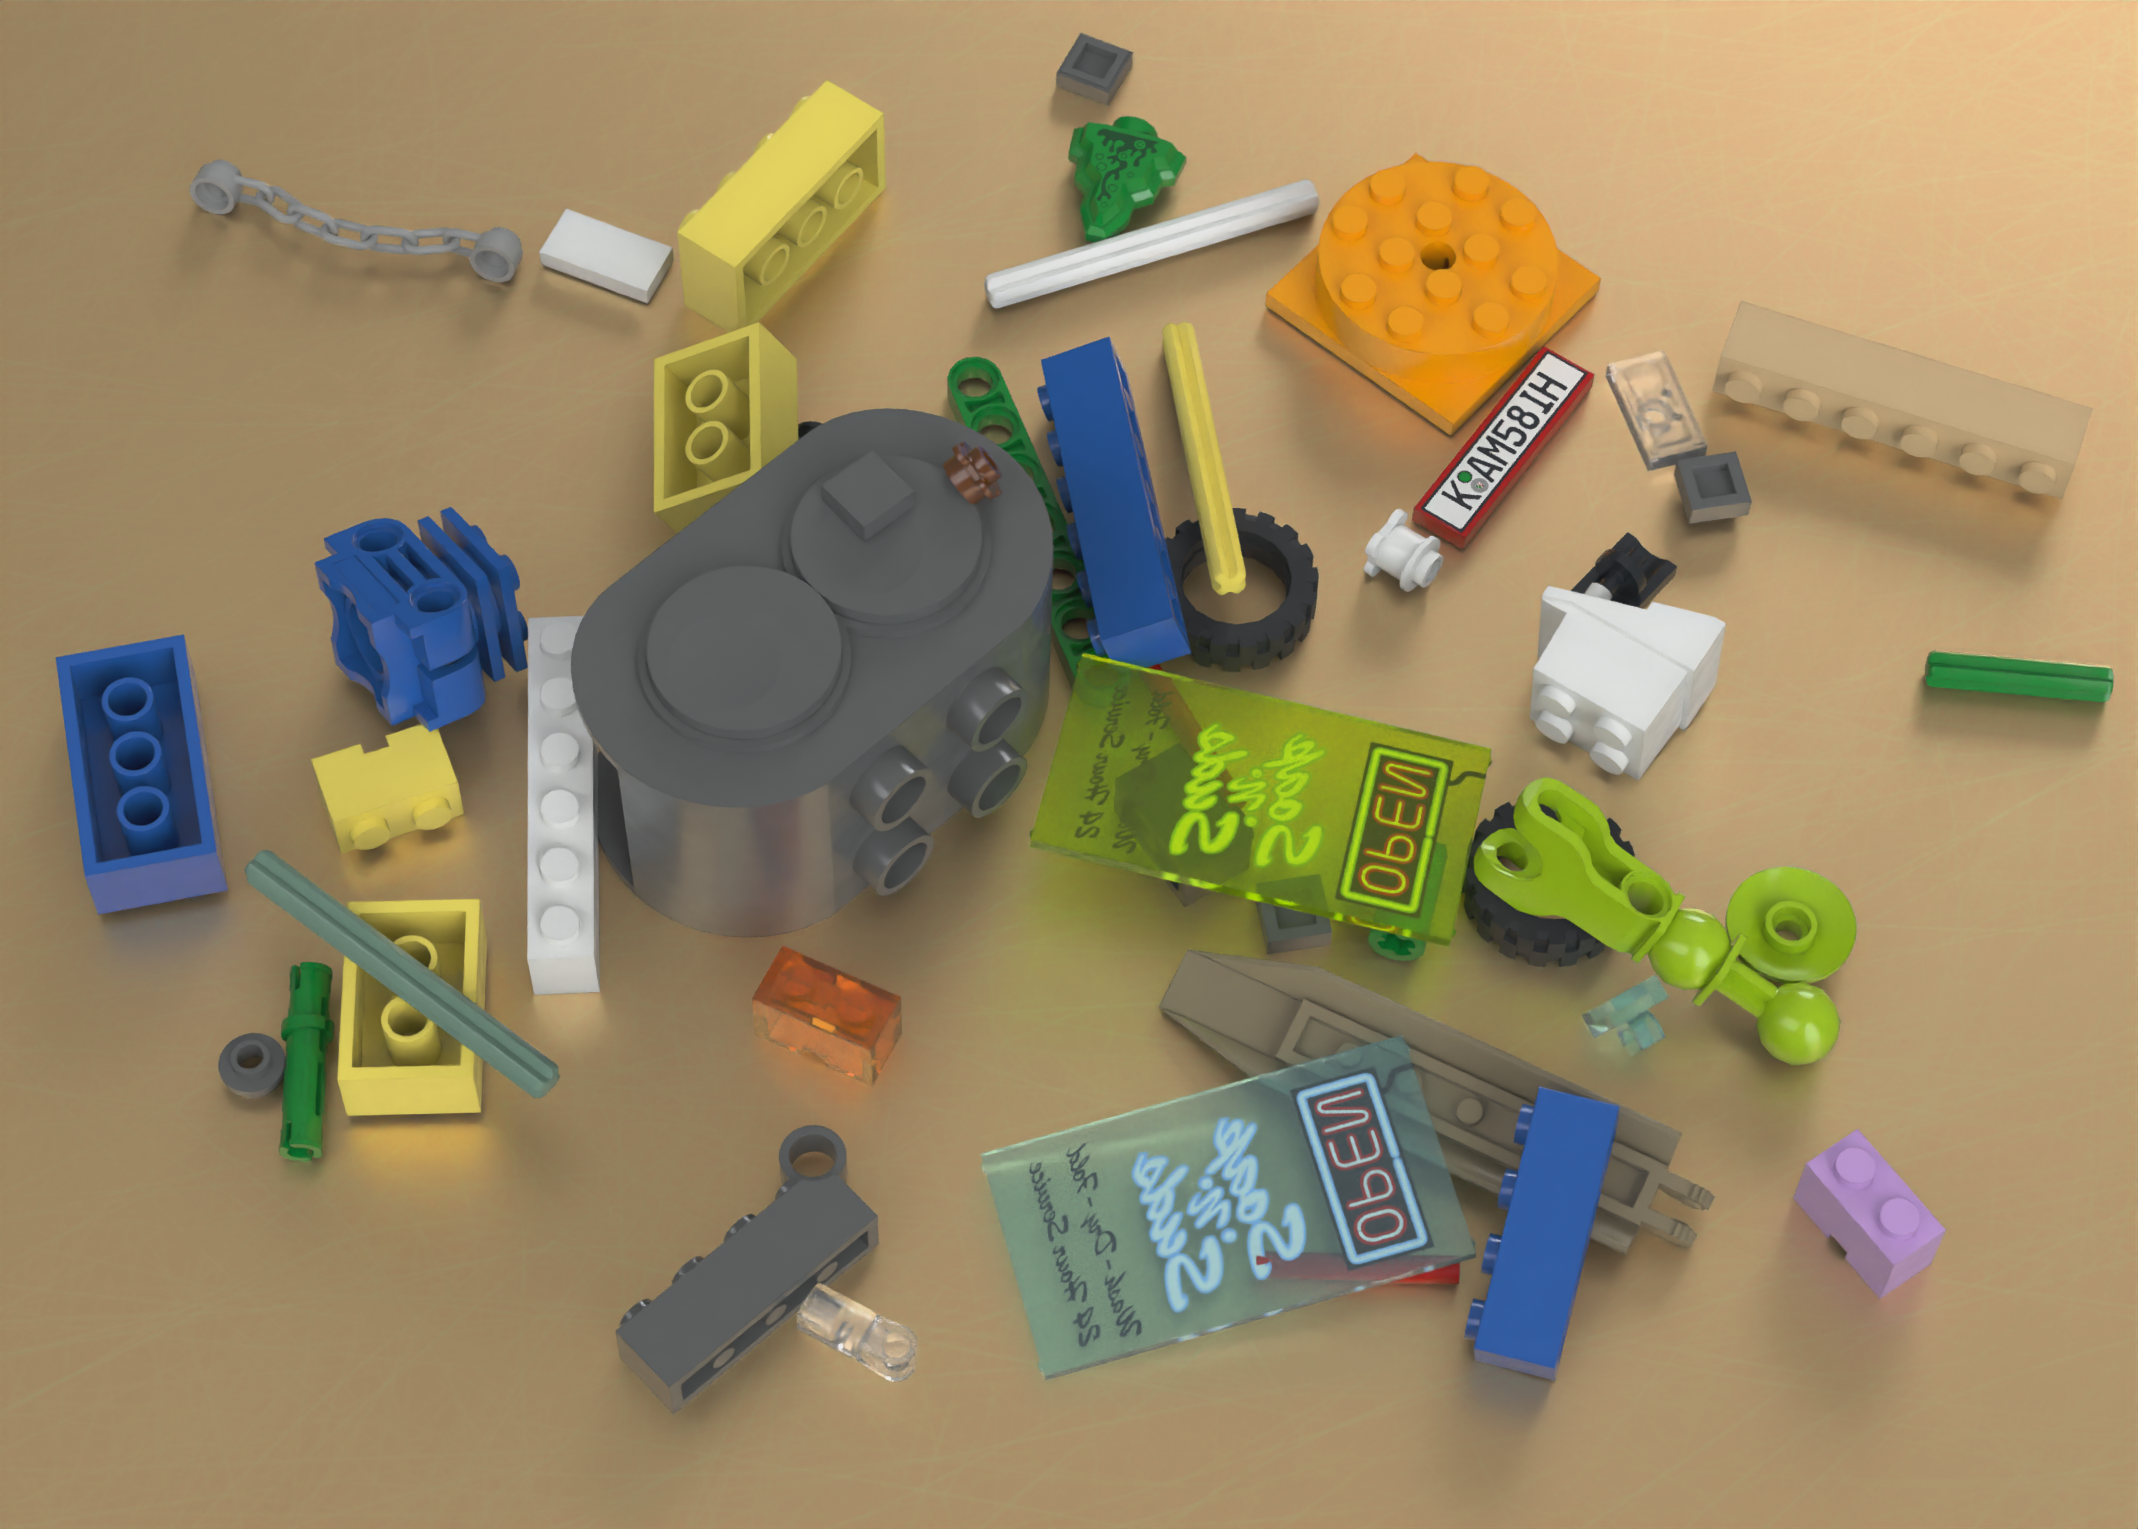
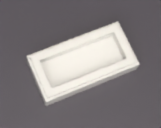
[539,209,674,304]

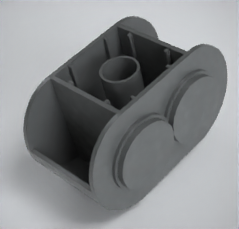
[571,408,1053,937]

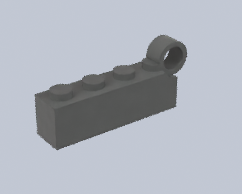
[615,1125,879,1415]

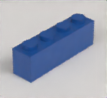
[1464,1087,1619,1381]

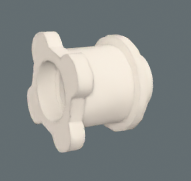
[1364,508,1443,592]

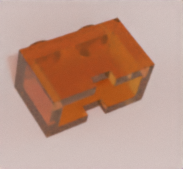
[752,945,902,1086]

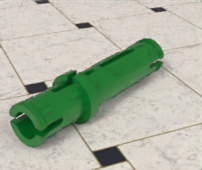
[279,962,335,1161]

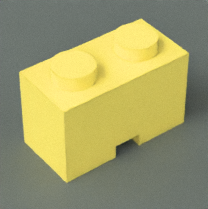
[311,724,464,854]

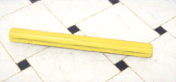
[1162,321,1246,595]

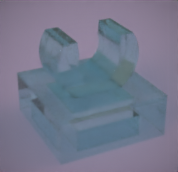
[1581,975,1669,1056]

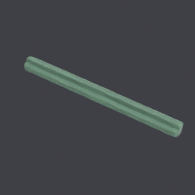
[245,850,560,1098]

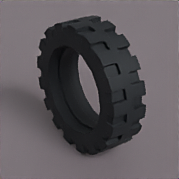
[1165,508,1319,672]
[1461,802,1635,967]

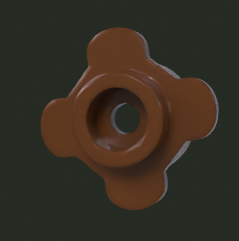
[943,441,1002,505]

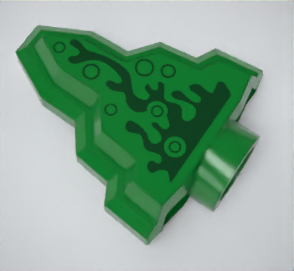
[1068,116,1186,243]

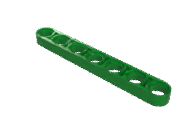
[947,357,1130,711]

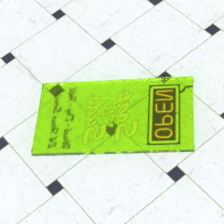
[1029,653,1492,947]

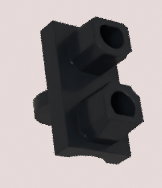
[1571,532,1677,609]

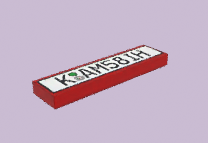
[1412,346,1595,550]

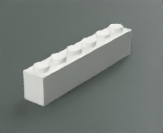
[527,616,600,995]

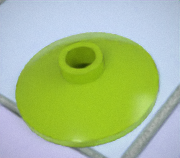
[1725,867,1857,984]

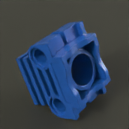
[314,507,528,732]

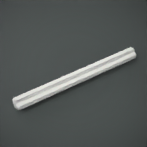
[984,179,1320,308]

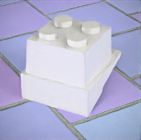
[1530,583,1726,780]

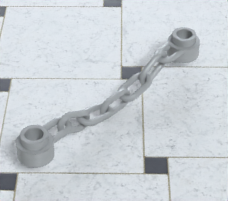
[190,160,523,282]

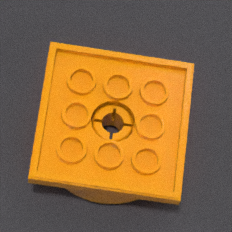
[1265,153,1601,436]

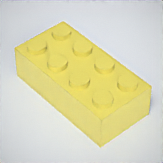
[677,80,886,333]

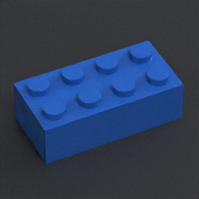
[55,634,228,915]

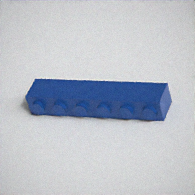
[1037,337,1191,677]

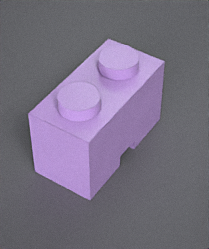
[1793,1129,1946,1299]

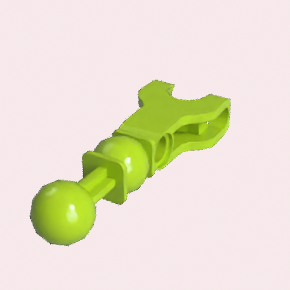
[1474,777,1841,1065]

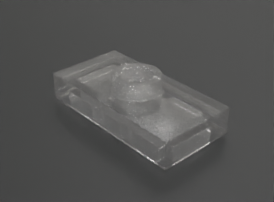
[1605,350,1708,471]

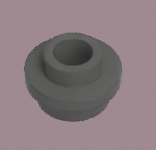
[218,1033,286,1098]

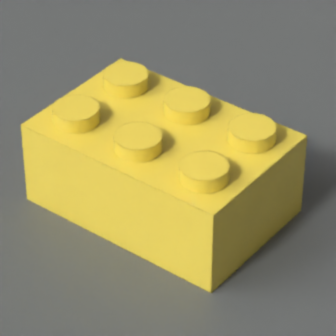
[654,322,798,533]
[337,899,487,1116]

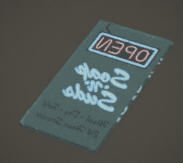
[981,1035,1476,1380]

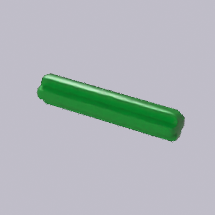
[1925,650,2114,702]

